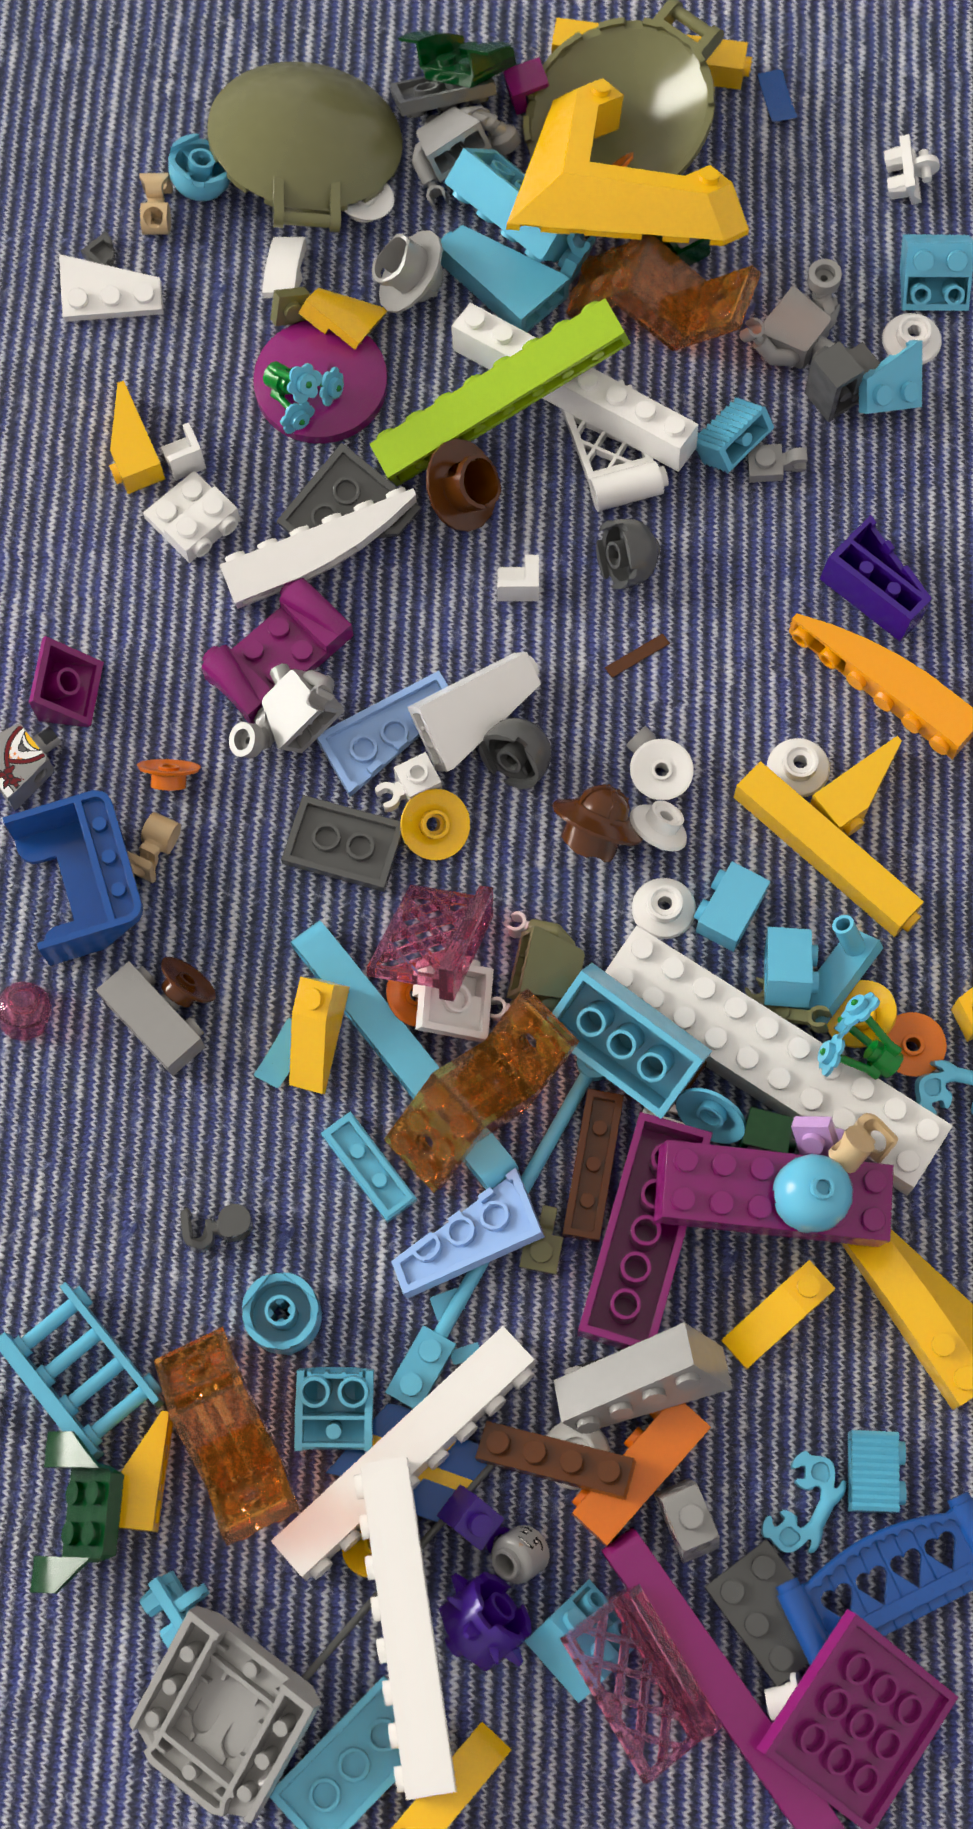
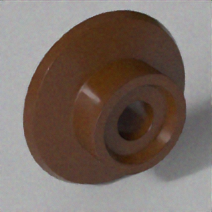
[161,957,216,1007]

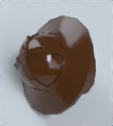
[426,439,502,532]
[552,784,643,862]

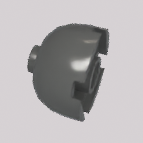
[596,519,660,589]
[479,717,552,789]

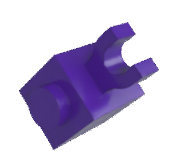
[436,1484,509,1554]

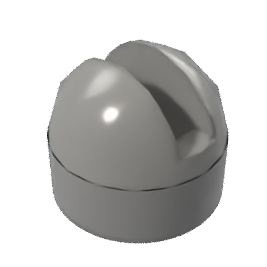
[626,725,656,753]

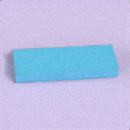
[321,1111,417,1223]

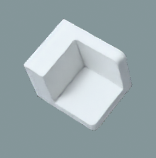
[161,422,206,481]
[497,555,539,601]

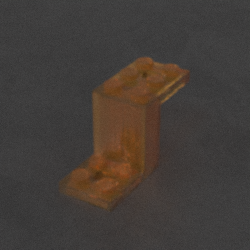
[566,235,761,351]
[384,989,580,1193]
[154,1327,300,1546]

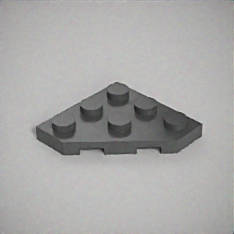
[276,443,421,539]

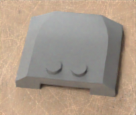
[129,1606,321,1823]

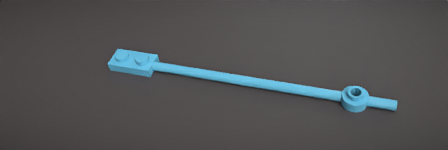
[385,1057,605,1409]

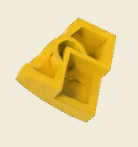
[299,288,387,350]

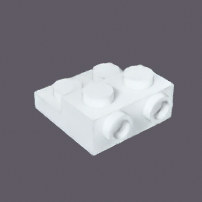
[143,470,241,563]
[412,952,494,1042]

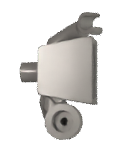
[412,106,521,210]
[739,258,842,369]
[229,664,345,758]

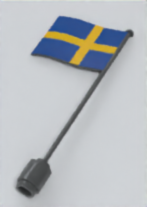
[301,1403,495,1681]

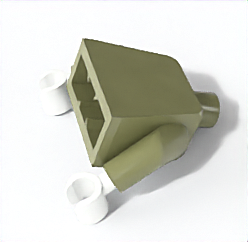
[490,911,585,1022]

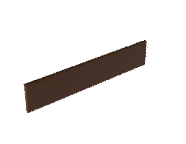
[605,633,670,678]

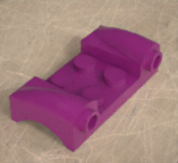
[201,578,354,723]

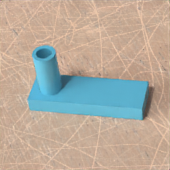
[790,915,883,1026]

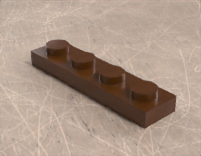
[562,1089,624,1243]
[475,1421,636,1500]

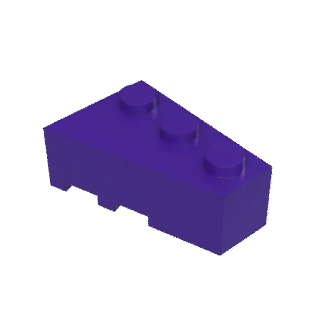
[820,515,932,642]

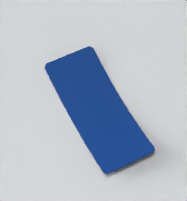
[758,69,797,122]

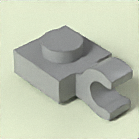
[747,444,807,483]

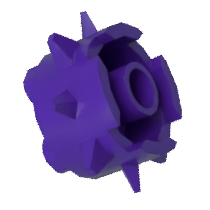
[439,1572,532,1672]

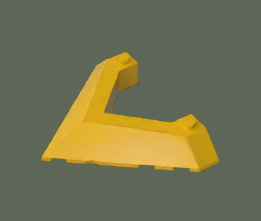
[506,78,749,246]

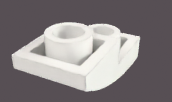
[262,237,307,298]

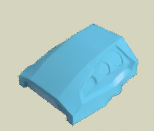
[294,1367,374,1451]

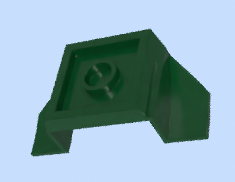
[398,31,516,88]
[30,1431,124,1594]

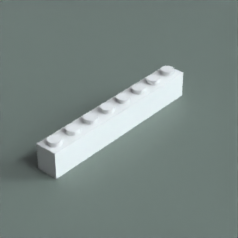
[451,303,698,472]
[271,1326,535,1581]
[354,1456,457,1800]

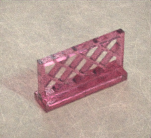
[367,884,493,1002]
[560,1584,723,1784]

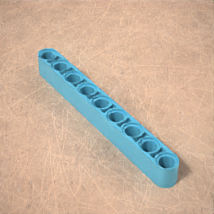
[290,920,519,1189]

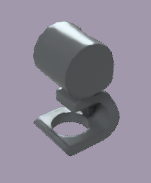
[180,1204,253,1254]

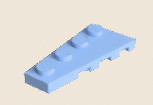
[316,671,448,797]
[391,1167,545,1299]

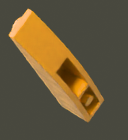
[789,613,973,760]

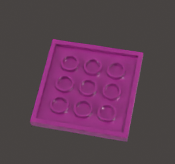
[756,1609,959,1829]

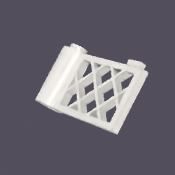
[561,380,669,512]

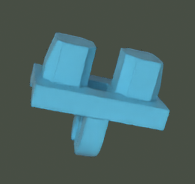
[139,1571,210,1648]

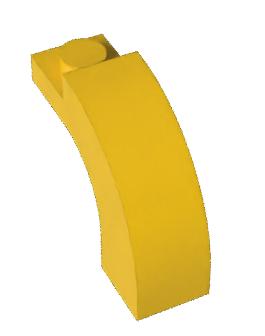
[391,1722,512,1829]

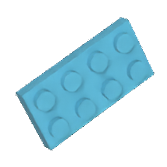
[270,1675,401,1829]

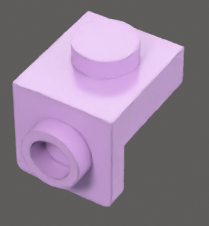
[791,1116,844,1158]

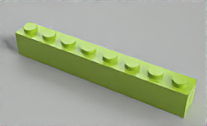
[369,298,631,487]

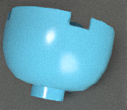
[168,134,230,201]
[773,1154,853,1233]

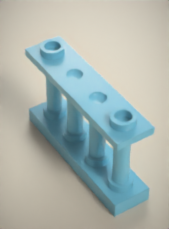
[0,1282,165,1460]

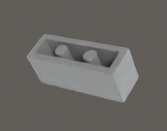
[96,961,205,1076]

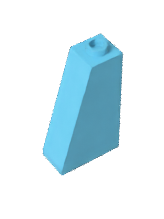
[441,225,569,332]

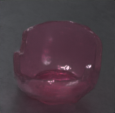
[0,981,52,1041]

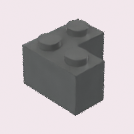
[804,341,880,422]

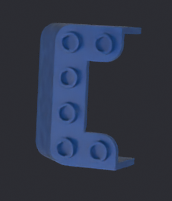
[2,790,143,966]

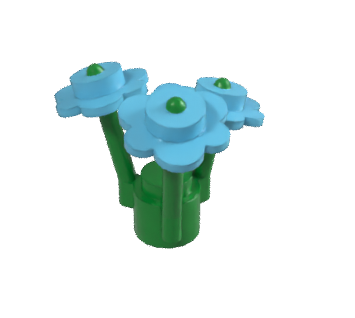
[263,361,344,434]
[818,992,904,1080]

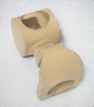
[139,173,173,235]
[127,812,181,883]
[828,1113,898,1173]

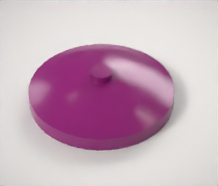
[253,320,388,444]

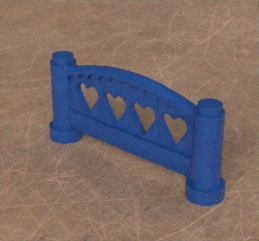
[776,1491,973,1665]

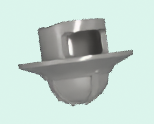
[372,231,445,313]

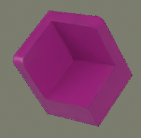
[503,57,549,115]

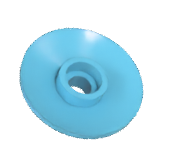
[676,1088,746,1144]

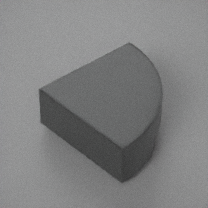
[81,231,115,266]

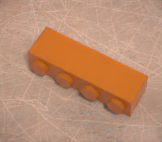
[571,1403,711,1547]

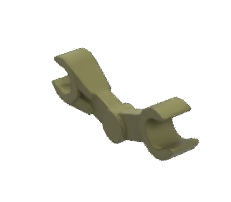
[745,977,832,1033]

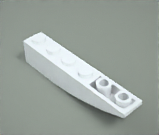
[220,487,417,609]

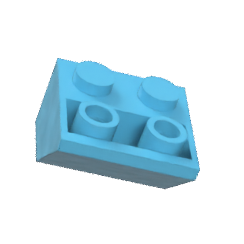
[900,234,973,311]
[524,1579,643,1703]

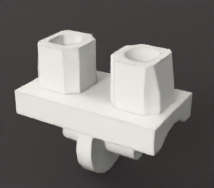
[884,134,940,205]

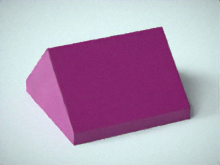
[29,636,104,727]

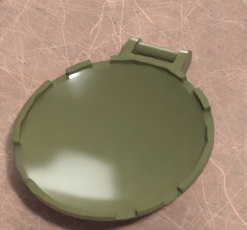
[523,0,724,175]
[207,61,403,233]

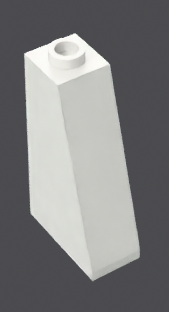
[407,652,541,772]

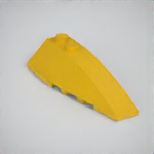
[841,1229,973,1410]

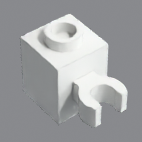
[375,752,442,812]

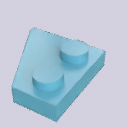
[859,340,922,414]

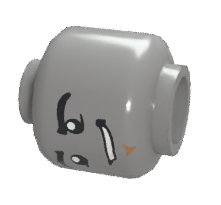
[491,1525,550,1585]

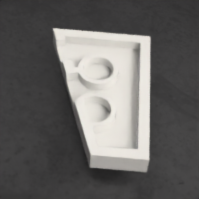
[59,254,164,322]

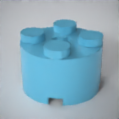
[242,1272,322,1355]

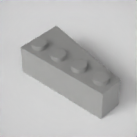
[554,1322,733,1434]

